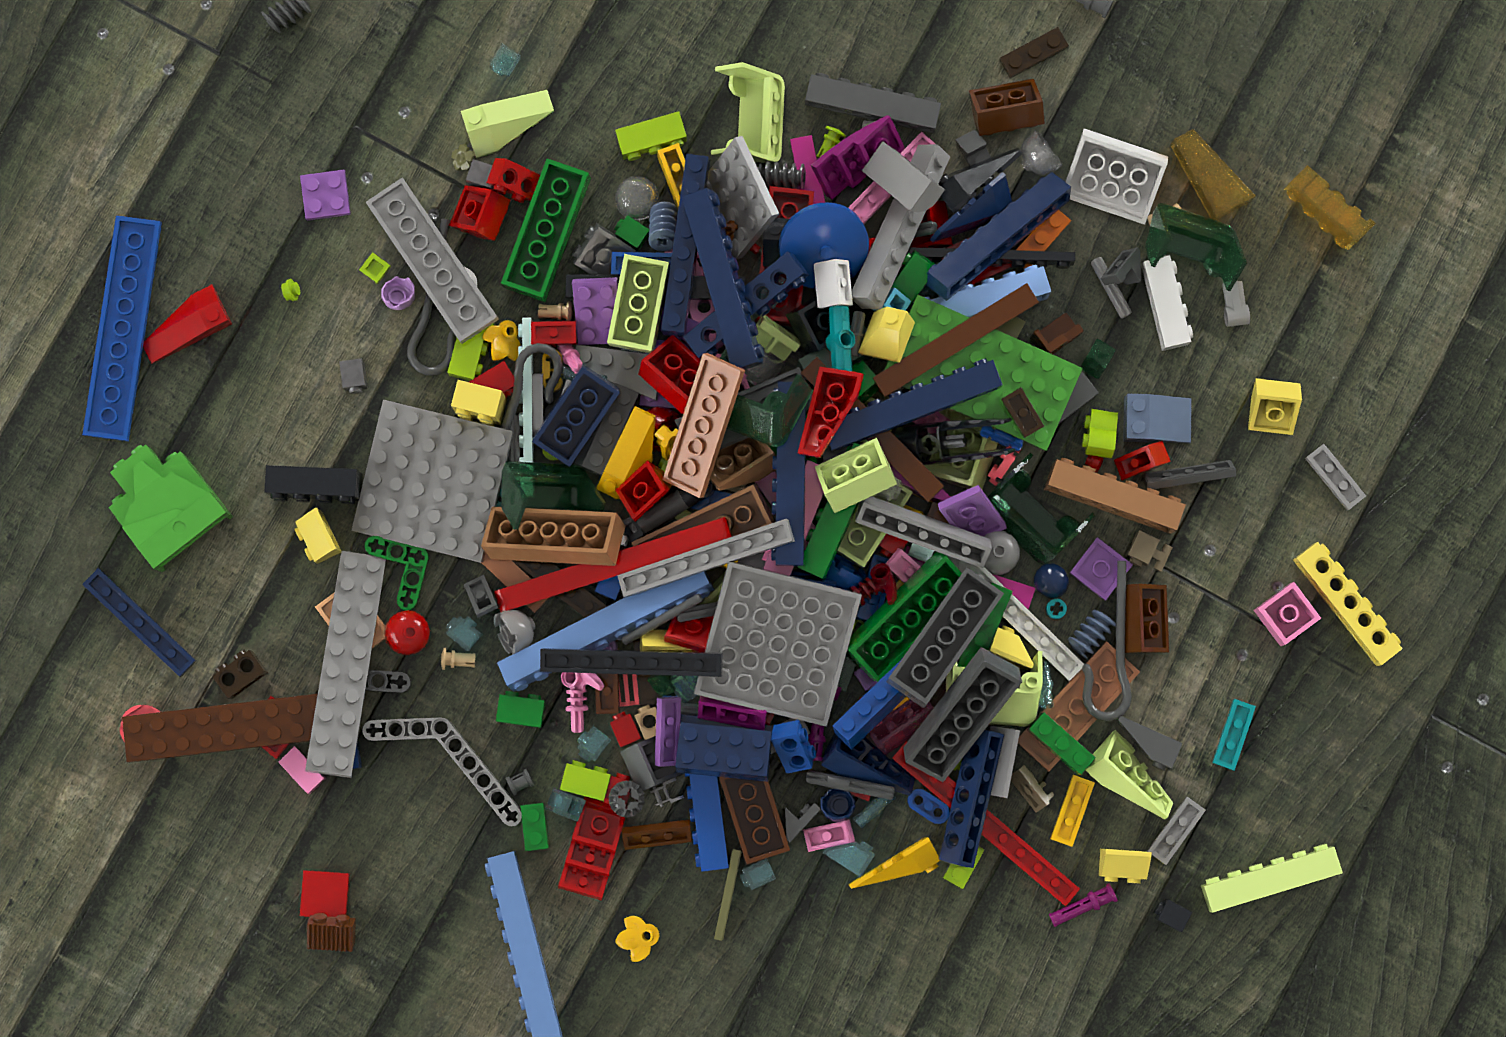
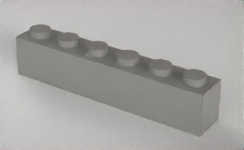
[855,496,992,568]

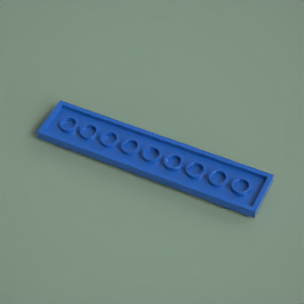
[82,216,162,442]

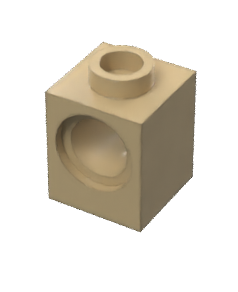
[634,704,657,740]

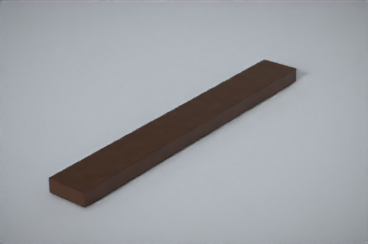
[872,283,1039,397]
[801,357,944,502]

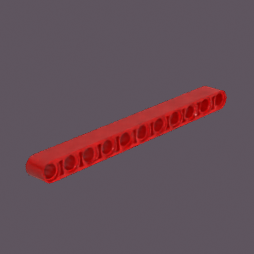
[494,517,732,612]

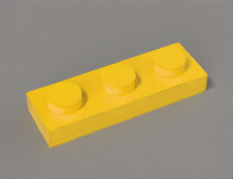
[1050,775,1095,847]

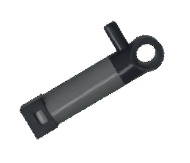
[623,481,716,543]

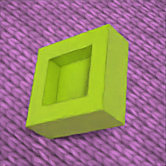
[359,252,391,284]

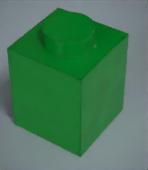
[614,215,649,252]

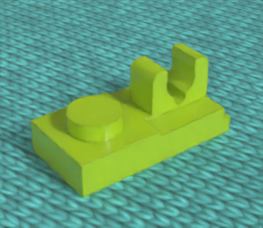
[943,846,985,889]

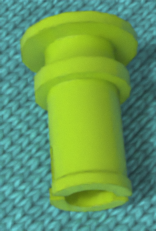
[816,126,846,158]

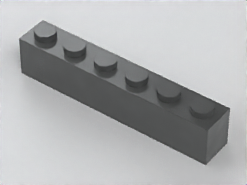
[805,73,941,133]

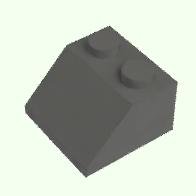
[620,736,684,791]

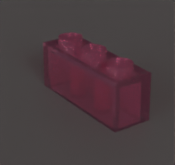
[869,699,934,755]

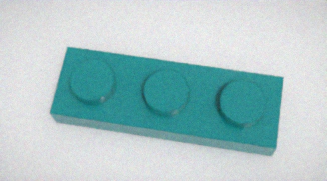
[1212,699,1256,771]

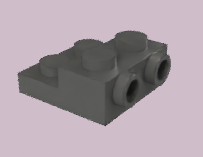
[572,223,636,275]

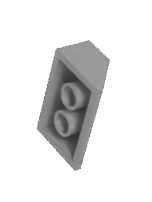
[988,726,1020,798]

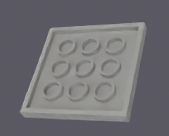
[707,136,779,259]

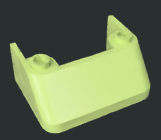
[711,62,785,163]
[946,651,1043,727]

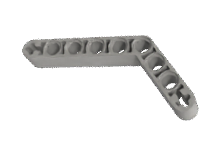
[362,717,522,826]

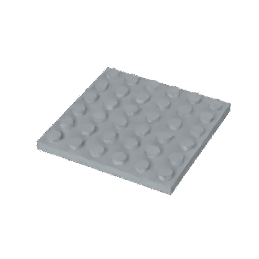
[351,400,514,563]
[694,562,862,727]

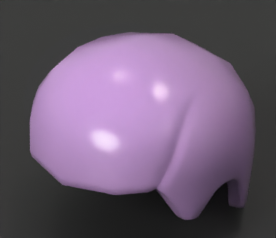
[381,276,415,310]

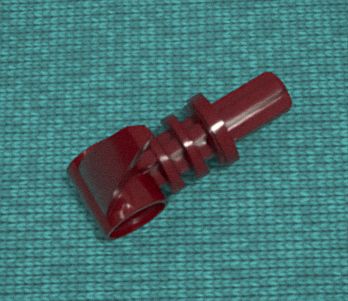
[849,563,897,607]

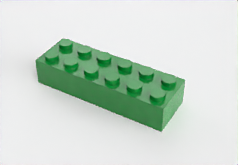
[501,159,591,302]
[847,552,962,682]

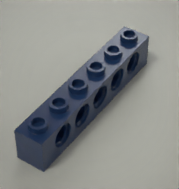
[683,251,809,359]
[939,730,1004,868]

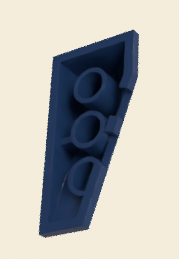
[929,172,1012,243]
[821,733,915,796]

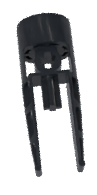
[895,417,1015,465]

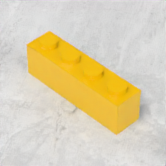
[657,143,685,208]

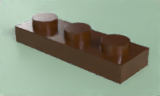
[622,820,692,850]

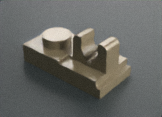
[1011,765,1054,812]

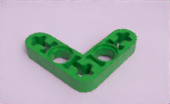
[365,536,429,611]

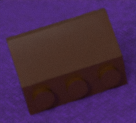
[969,79,1045,136]
[1125,584,1169,653]

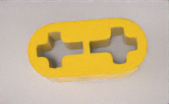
[542,349,563,392]

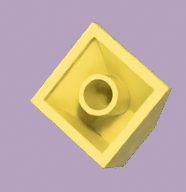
[858,307,915,363]
[988,625,1034,671]

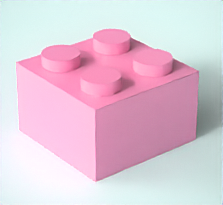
[1254,582,1321,646]

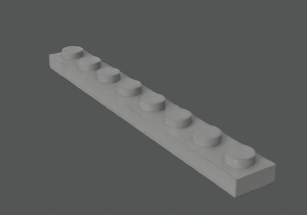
[617,519,795,598]

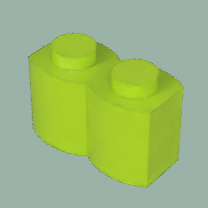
[1082,409,1118,458]

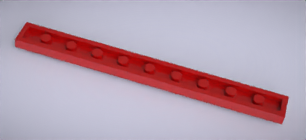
[892,741,1080,906]

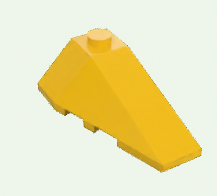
[596,406,656,499]
[848,837,941,889]

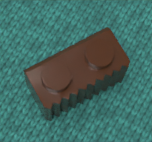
[307,913,356,952]

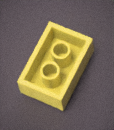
[451,380,507,427]

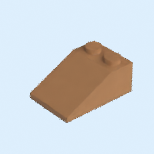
[710,434,777,491]

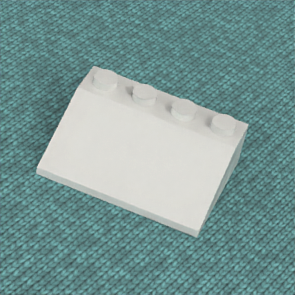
[1066,129,1168,225]

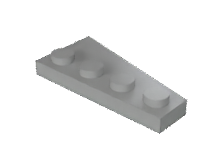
[576,345,659,401]

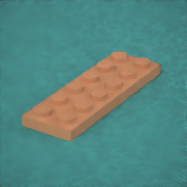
[662,353,745,498]
[1018,641,1140,772]

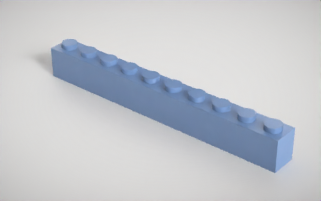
[497,571,714,692]
[485,851,563,1037]

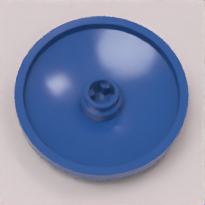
[779,202,869,289]

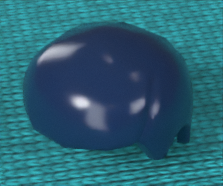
[1034,563,1069,599]
[820,788,855,822]

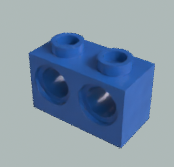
[771,720,816,773]

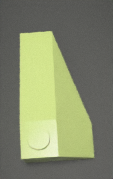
[461,90,554,159]
[1086,730,1173,819]

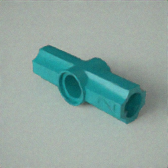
[826,305,856,371]

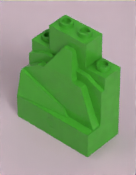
[109,445,233,572]

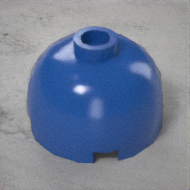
[825,553,867,591]

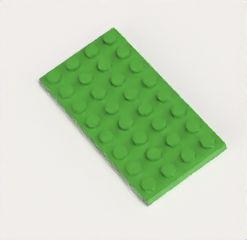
[884,295,1083,451]

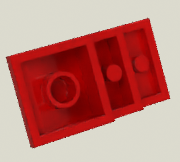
[558,796,626,901]

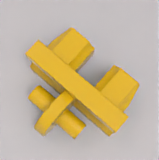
[655,425,678,461]

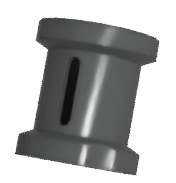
[506,768,534,796]

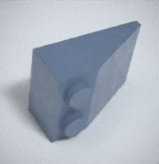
[1123,394,1191,443]

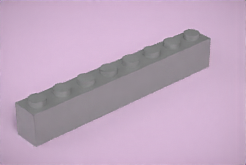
[852,144,950,309]

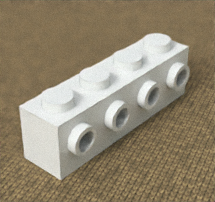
[1141,255,1193,351]

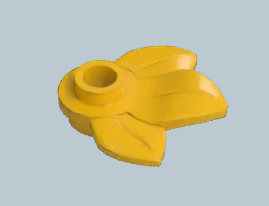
[482,320,521,361]
[615,916,659,962]

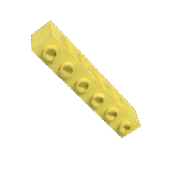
[1293,542,1402,666]

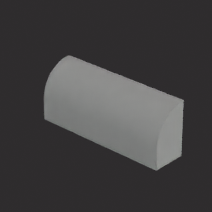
[862,142,945,213]

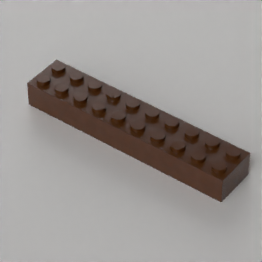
[122,694,318,763]

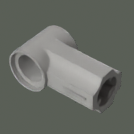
[1222,281,1250,327]

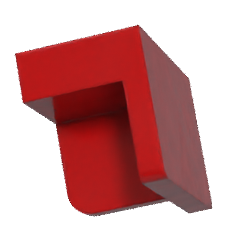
[531,321,577,347]

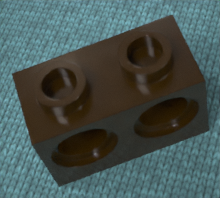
[212,649,268,699]

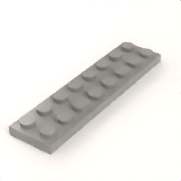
[366,177,499,344]

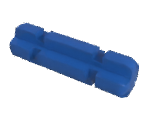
[980,426,1023,451]

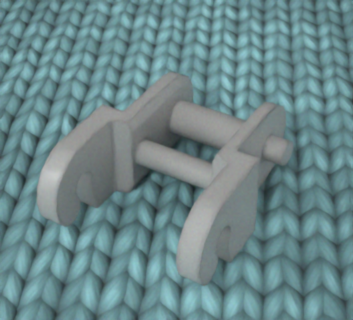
[650,777,684,807]

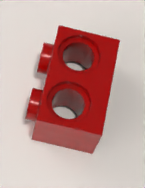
[486,158,540,203]

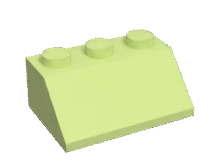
[815,438,897,513]

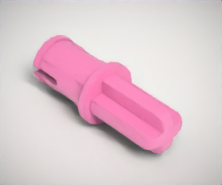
[557,345,583,374]

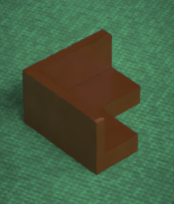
[1030,313,1084,355]

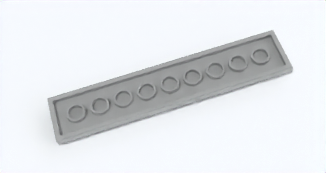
[305,551,386,778]

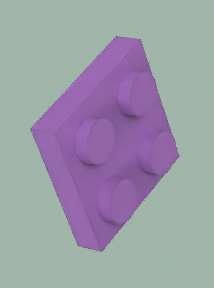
[300,170,351,221]
[1069,537,1133,601]

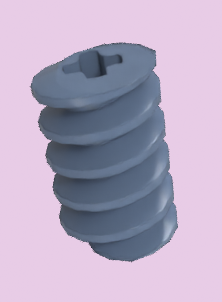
[648,202,678,251]
[1068,610,1116,660]

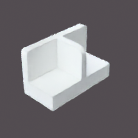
[814,259,853,308]

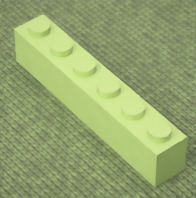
[1201,844,1343,913]

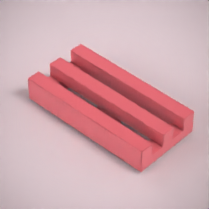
[619,674,640,707]

